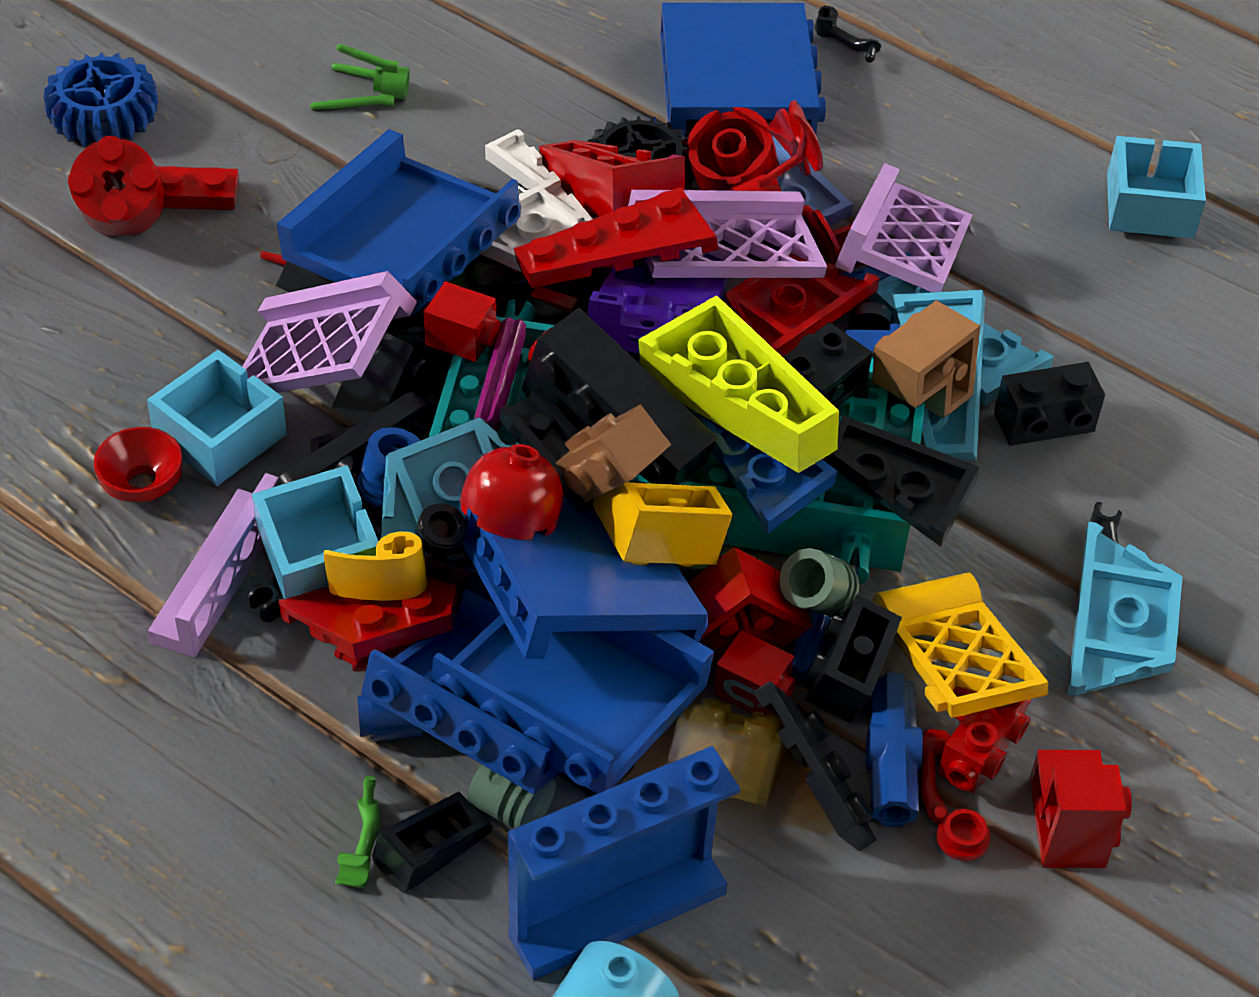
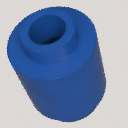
[357,695,423,741]

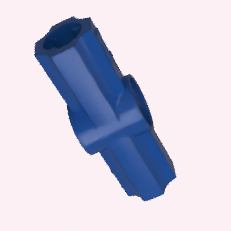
[865,673,923,827]

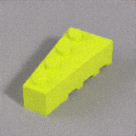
[638,295,839,473]

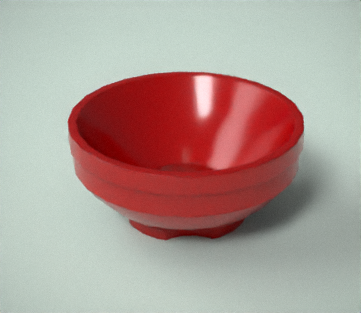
[93,427,183,502]

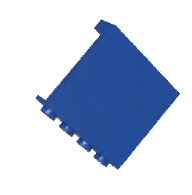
[660,3,826,137]
[276,129,521,316]
[462,499,708,659]
[361,587,560,795]
[431,615,714,794]
[508,745,740,981]

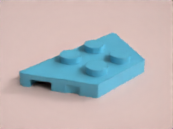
[381,417,511,538]
[1067,522,1183,696]

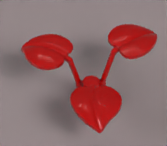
[731,99,841,274]

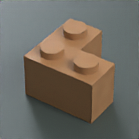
[872,300,980,419]

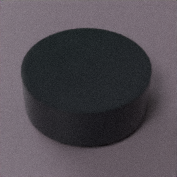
[848,302,893,330]
[415,503,468,556]

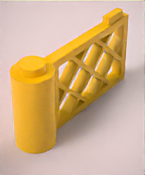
[872,572,1049,718]

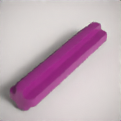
[475,317,526,431]

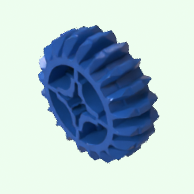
[43,52,159,146]

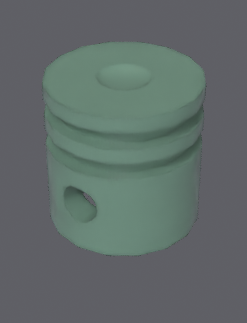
[780,548,860,617]
[467,764,556,829]

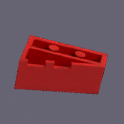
[539,140,685,217]

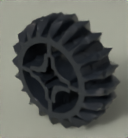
[588,115,695,190]

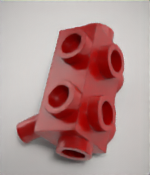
[937,678,1031,794]

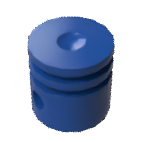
[357,427,421,508]

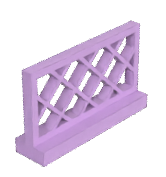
[835,163,973,292]
[628,190,827,278]
[242,271,417,393]

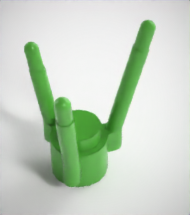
[310,44,410,110]

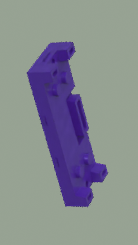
[588,240,738,353]

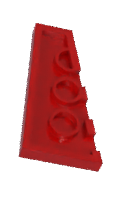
[513,187,719,288]

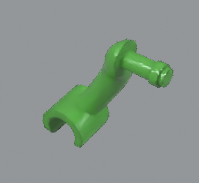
[335,776,381,888]

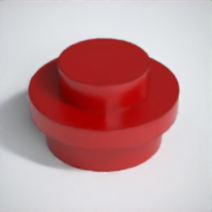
[937,809,991,861]

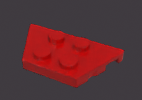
[724,254,879,357]
[278,555,461,660]

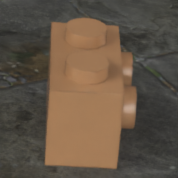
[555,404,671,502]

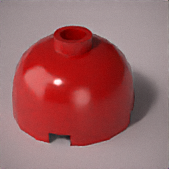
[460,444,564,540]

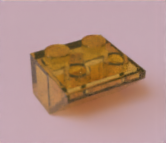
[667,698,787,806]

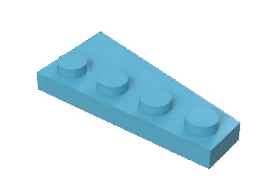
[868,275,1054,406]
[893,290,985,461]

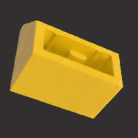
[592,482,733,567]

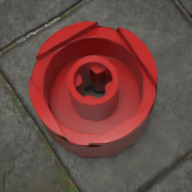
[688,107,780,191]
[67,136,164,237]

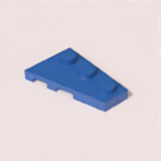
[697,413,837,534]

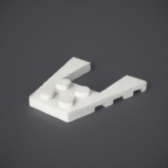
[480,129,592,273]

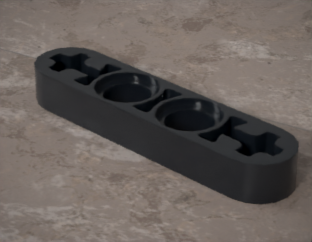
[274,391,437,487]

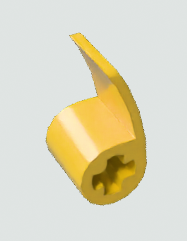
[324,532,428,601]

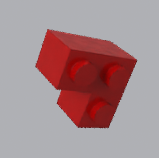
[687,547,813,662]
[1029,749,1132,868]

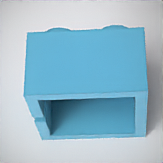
[1107,136,1206,239]
[147,350,287,486]
[252,465,378,599]

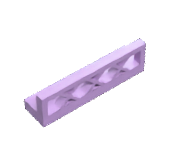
[148,473,279,658]

